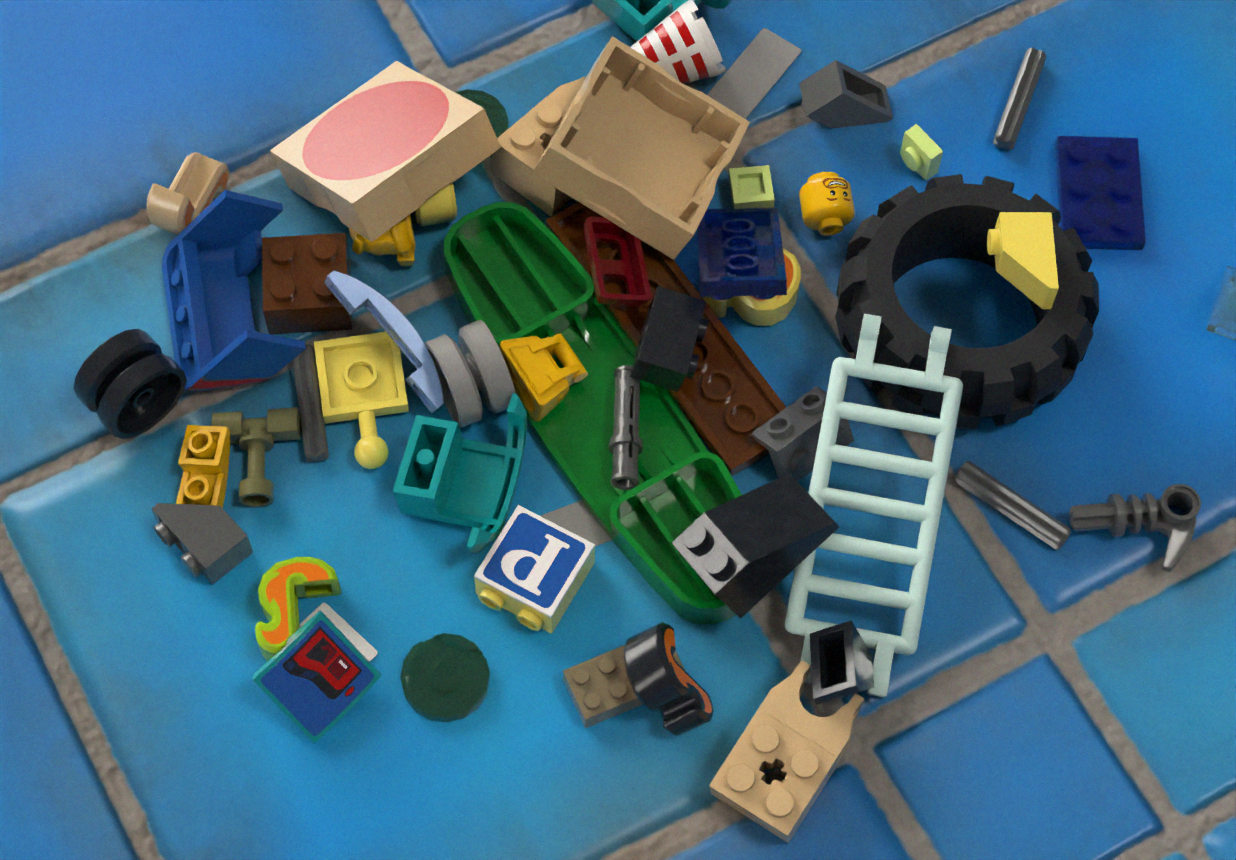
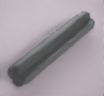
[993,48,1046,151]
[293,344,329,463]
[955,461,1071,550]

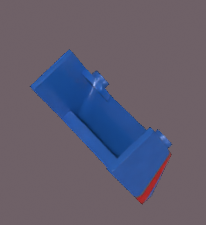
[162,190,306,392]

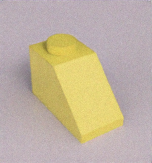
[987,212,1059,309]

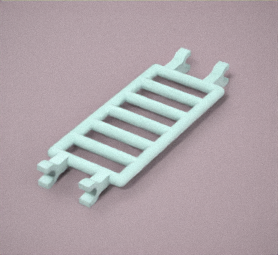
[785,314,963,698]

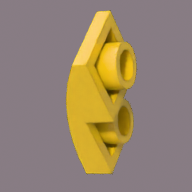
[176,425,230,508]

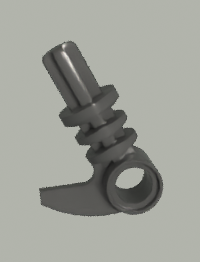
[1069,484,1201,573]

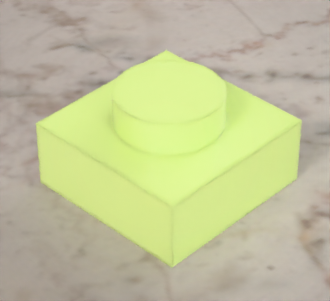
[900,124,943,180]
[728,165,775,212]

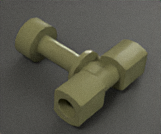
[211,407,302,507]

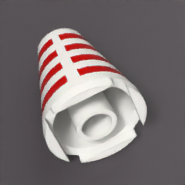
[631,0,726,84]

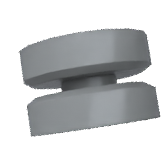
[424,319,515,429]

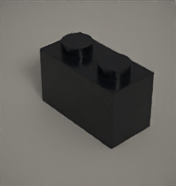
[629,286,709,392]

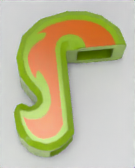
[255,557,342,661]

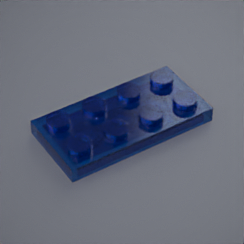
[697,208,787,300]

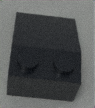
[672,473,839,619]

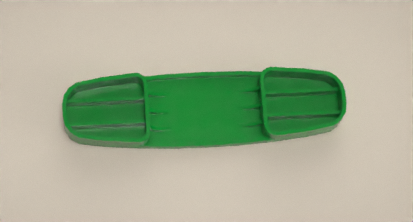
[443,202,742,625]

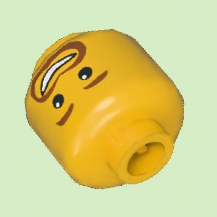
[799,172,855,236]

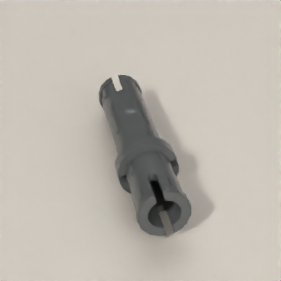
[609,365,643,490]

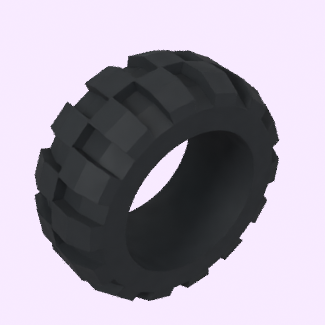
[835,174,1099,429]

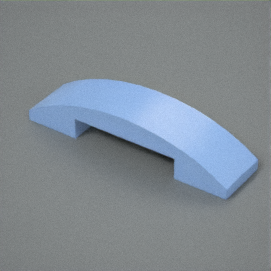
[324,270,444,413]

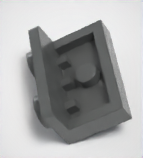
[753,387,854,482]

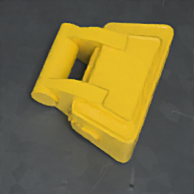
[499,333,588,421]

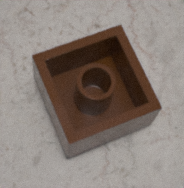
[262,233,352,335]

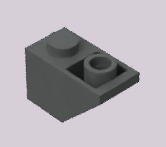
[151,503,253,585]

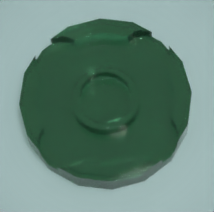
[400,633,490,723]

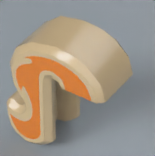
[146,152,229,235]

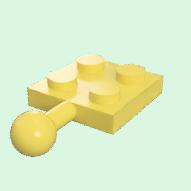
[314,331,409,469]

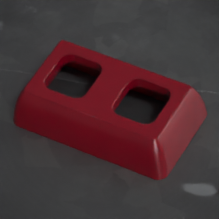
[583,217,652,306]

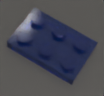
[1055,136,1146,251]

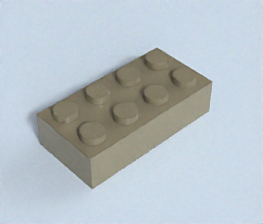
[563,645,685,729]

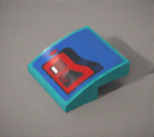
[252,610,381,743]

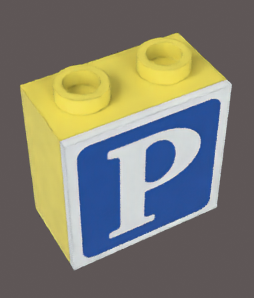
[474,505,595,634]

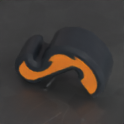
[624,622,714,736]

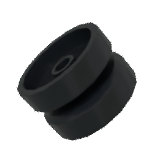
[73,329,187,439]

